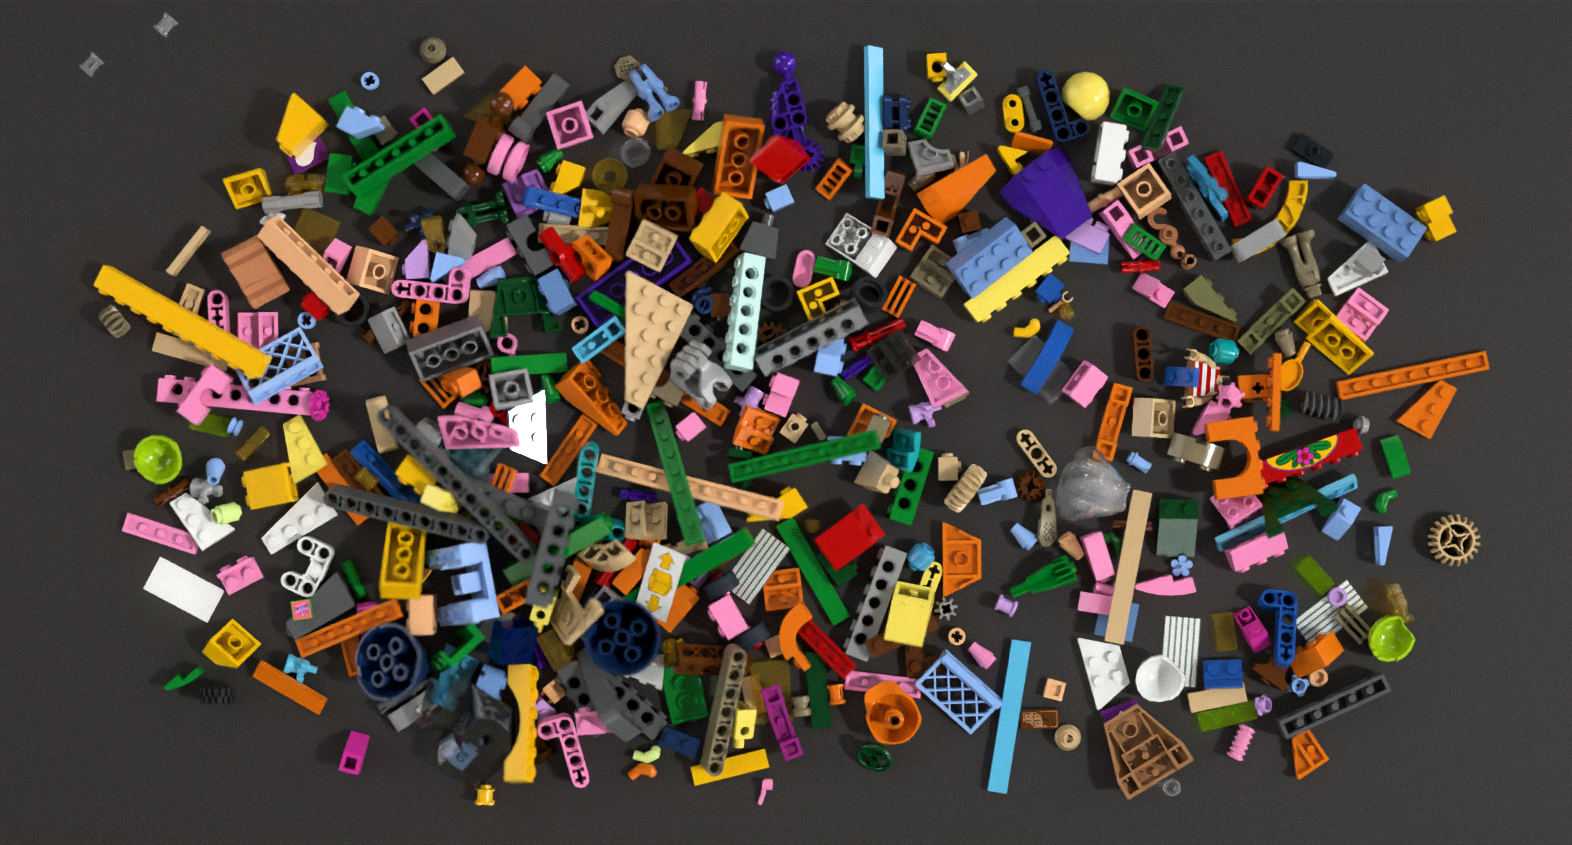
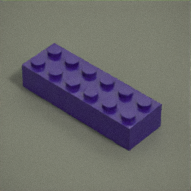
[576,230,693,328]

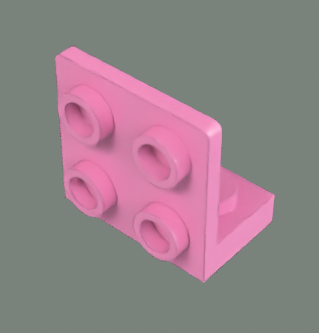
[1210,495,1264,530]

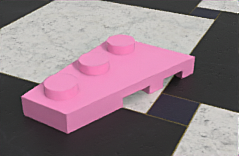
[910,348,969,409]

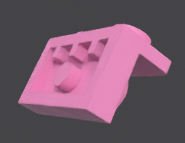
[216,555,264,595]
[575,707,613,735]

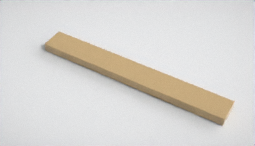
[1104,490,1152,645]

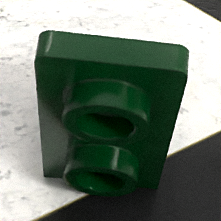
[728,445,755,490]

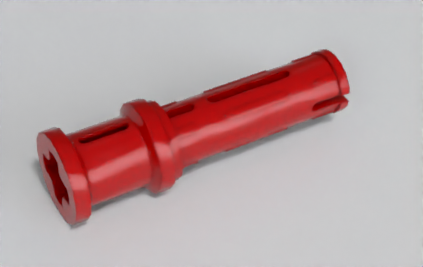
[848,317,906,353]

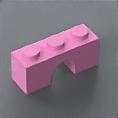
[1126,126,1189,170]
[177,364,234,425]

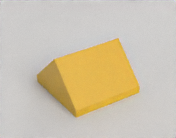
[223,168,272,209]

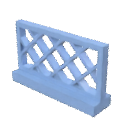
[235,327,324,405]
[915,649,1003,734]

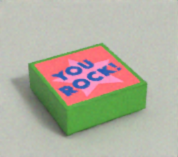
[291,599,314,621]

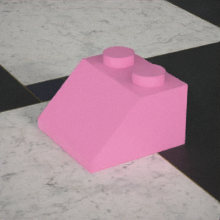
[546,101,594,149]

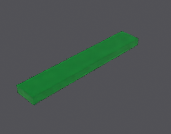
[776,517,850,626]

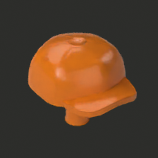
[864,680,922,745]

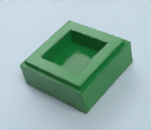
[862,365,889,392]

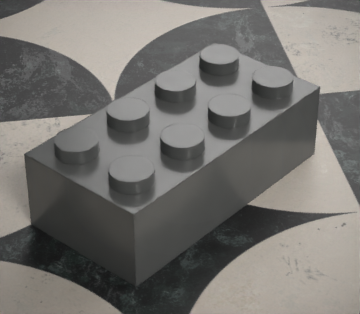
[406,314,494,383]

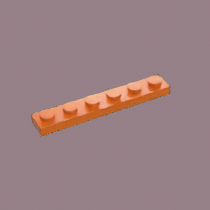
[295,598,403,658]

